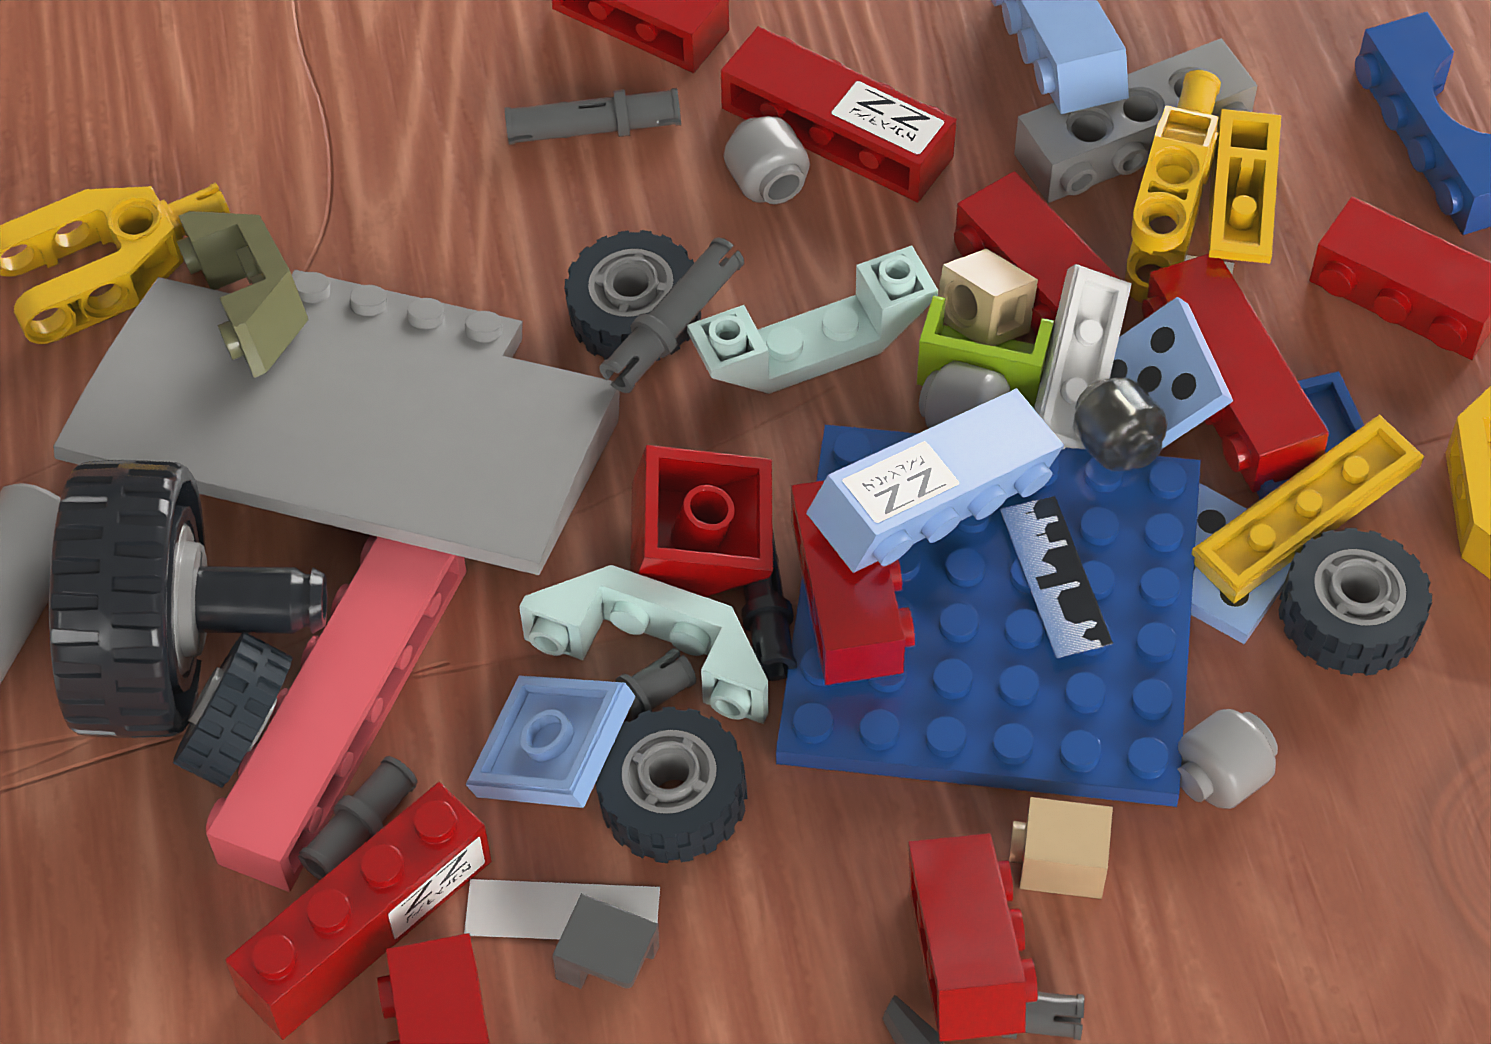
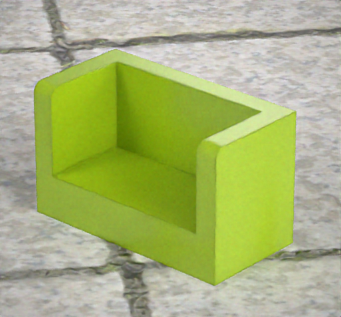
[917,295,1054,409]

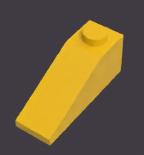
[1209,109,1281,264]

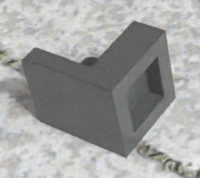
[553,893,659,989]

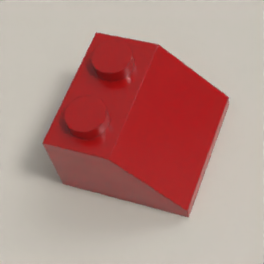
[630,445,773,597]

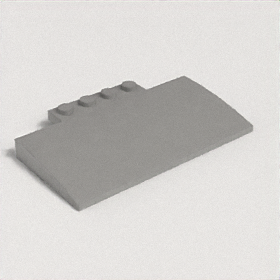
[53,270,620,575]

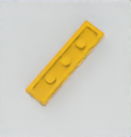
[1191,414,1424,604]

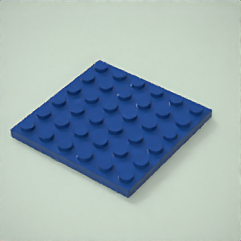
[776,425,1201,807]

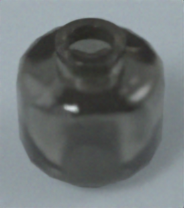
[1072,378,1168,471]

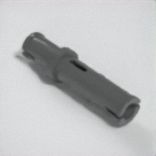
[505,88,681,145]
[599,237,744,393]

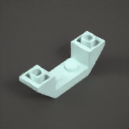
[687,245,938,394]
[519,565,769,724]

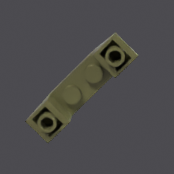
[177,211,309,378]

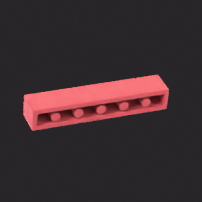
[206,535,467,892]

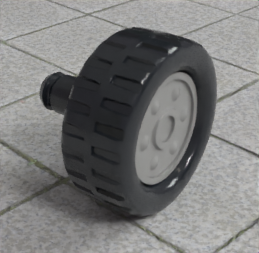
[49,460,328,738]

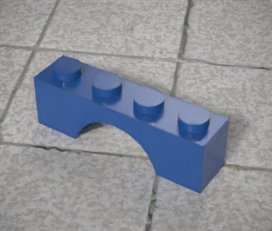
[1355,11,1491,235]

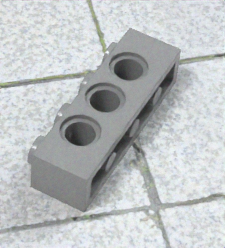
[1014,38,1258,203]

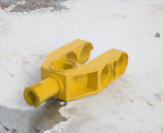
[1125,70,1221,303]
[0,183,230,344]

